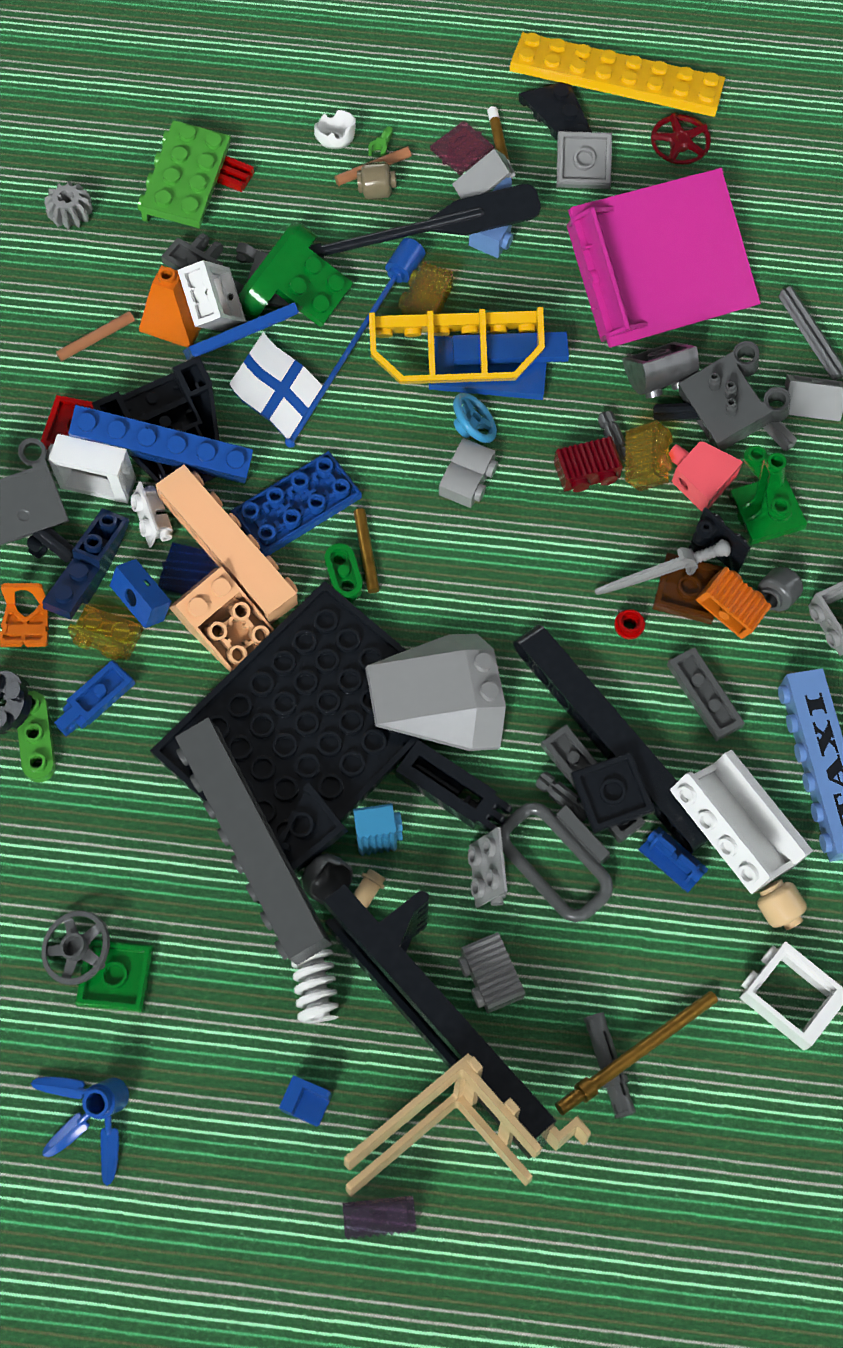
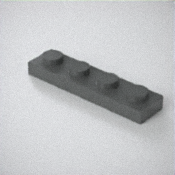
[541,725,646,844]

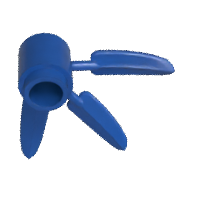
[31,1076,129,1186]

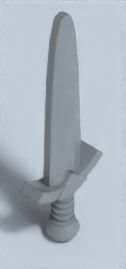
[595,539,731,595]

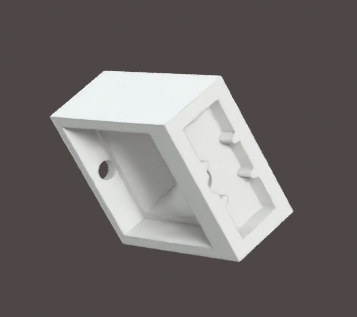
[178,260,246,331]
[47,434,136,504]
[739,941,843,1051]

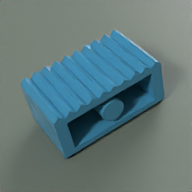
[353,803,403,856]

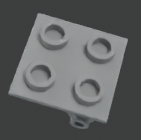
[468,827,507,908]

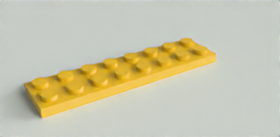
[509,32,725,117]

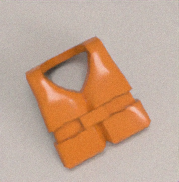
[0,583,49,647]

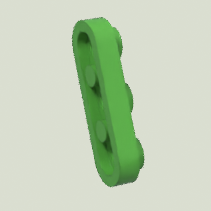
[17,691,56,783]

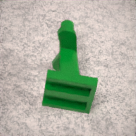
[728,446,807,545]

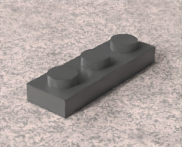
[667,647,745,742]

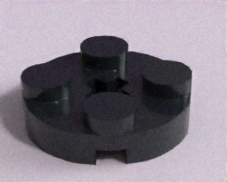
[0,671,32,734]

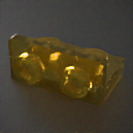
[67,605,144,661]

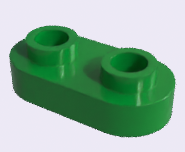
[324,543,363,602]

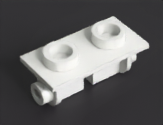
[131,481,173,548]

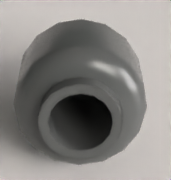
[757,566,803,612]

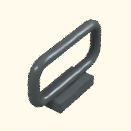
[500,802,613,922]

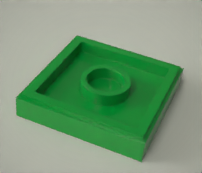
[75,940,154,1014]

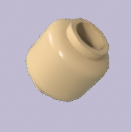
[757,879,807,930]

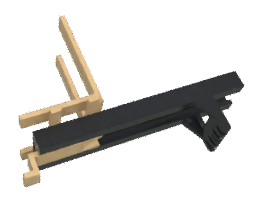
[323,884,591,1197]

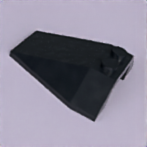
[92,356,220,484]

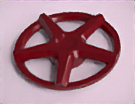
[651,113,711,165]

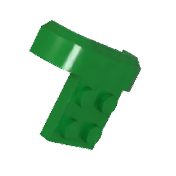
[238,223,353,328]

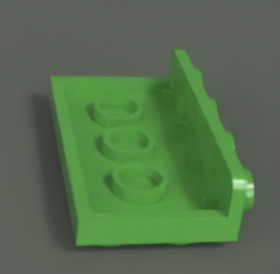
[138,120,231,229]

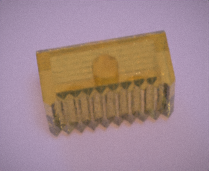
[398,261,454,315]
[624,420,672,491]

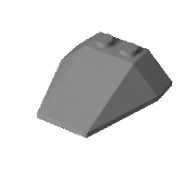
[365,634,506,751]

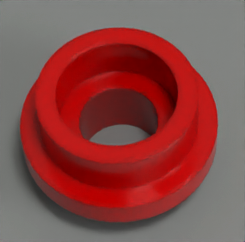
[614,609,645,639]

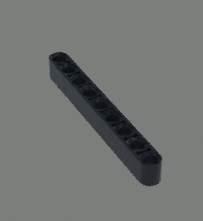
[513,624,709,854]

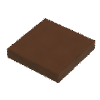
[652,552,724,625]

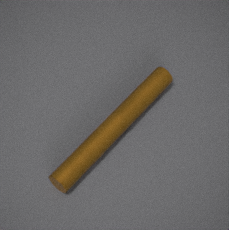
[354,508,380,594]

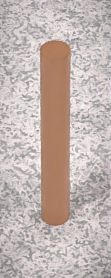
[335,146,411,186]
[56,311,135,362]

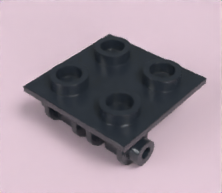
[689,507,751,574]

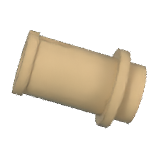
[354,869,385,909]

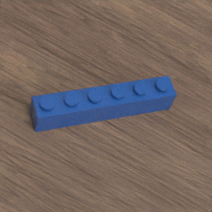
[68,405,253,484]

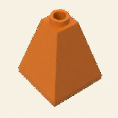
[139,265,202,348]

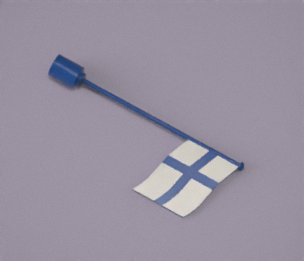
[229,238,426,448]

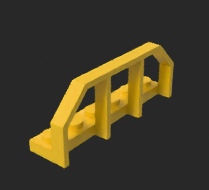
[369,307,545,384]

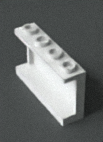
[670,749,813,894]

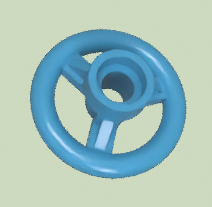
[453,393,497,443]

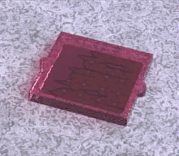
[430,121,494,175]

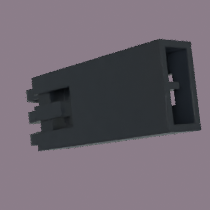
[395,740,513,832]

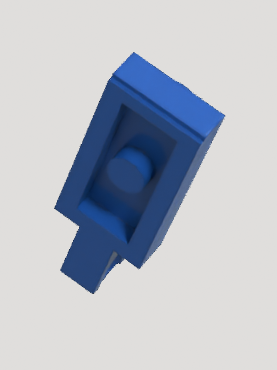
[54,660,135,737]

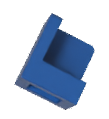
[279,1075,332,1127]

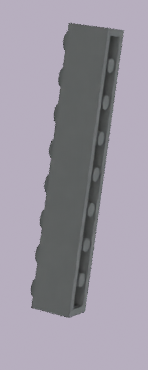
[175,717,332,965]

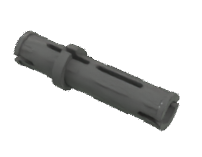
[584,1013,636,1119]

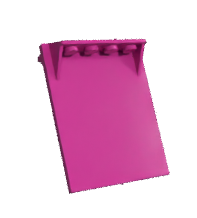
[567,168,761,348]

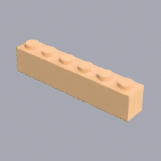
[155,464,298,625]

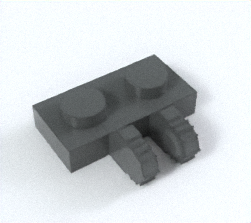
[161,233,224,271]

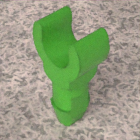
[368,126,393,157]

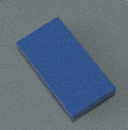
[429,336,547,400]
[230,451,362,557]

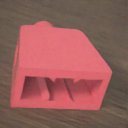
[666,441,743,512]

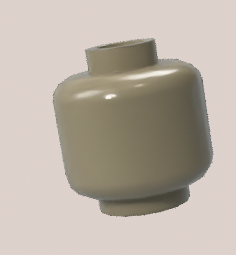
[357,162,397,200]

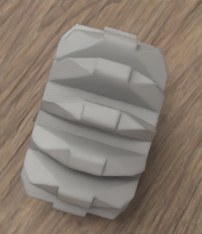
[44,181,93,230]

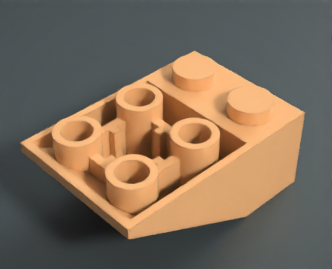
[169,566,275,672]

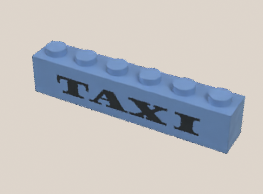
[778,668,843,862]

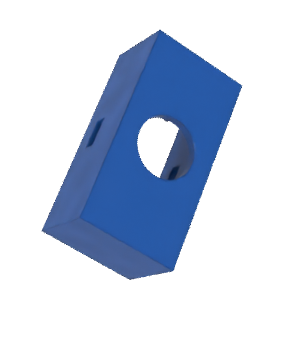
[110,559,172,629]

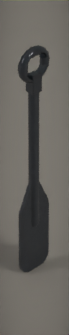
[309,184,541,259]

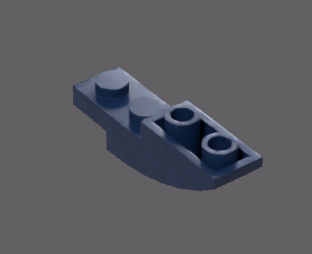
[42,508,129,620]

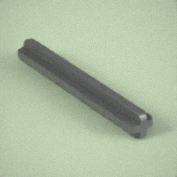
[779,286,843,380]

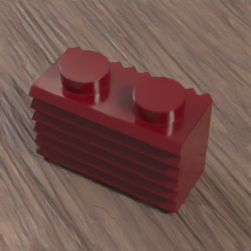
[554,436,623,492]

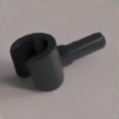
[27,536,48,559]

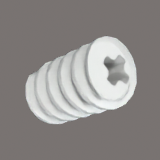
[291,949,339,1023]

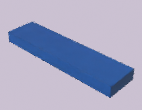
[453,332,569,365]

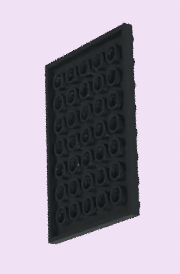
[150,581,422,840]

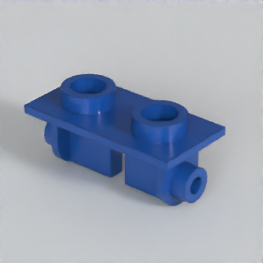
[638,827,709,893]

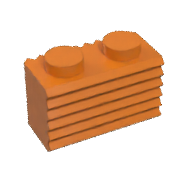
[696,567,771,639]

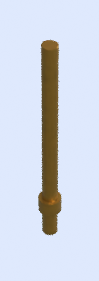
[555,991,718,1115]

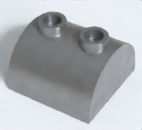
[622,342,699,398]

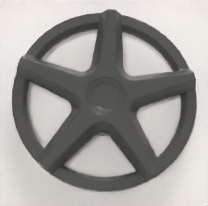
[41,911,110,985]

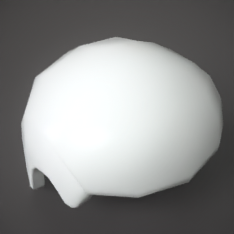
[314,110,356,149]

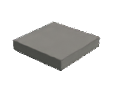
[556,131,612,189]

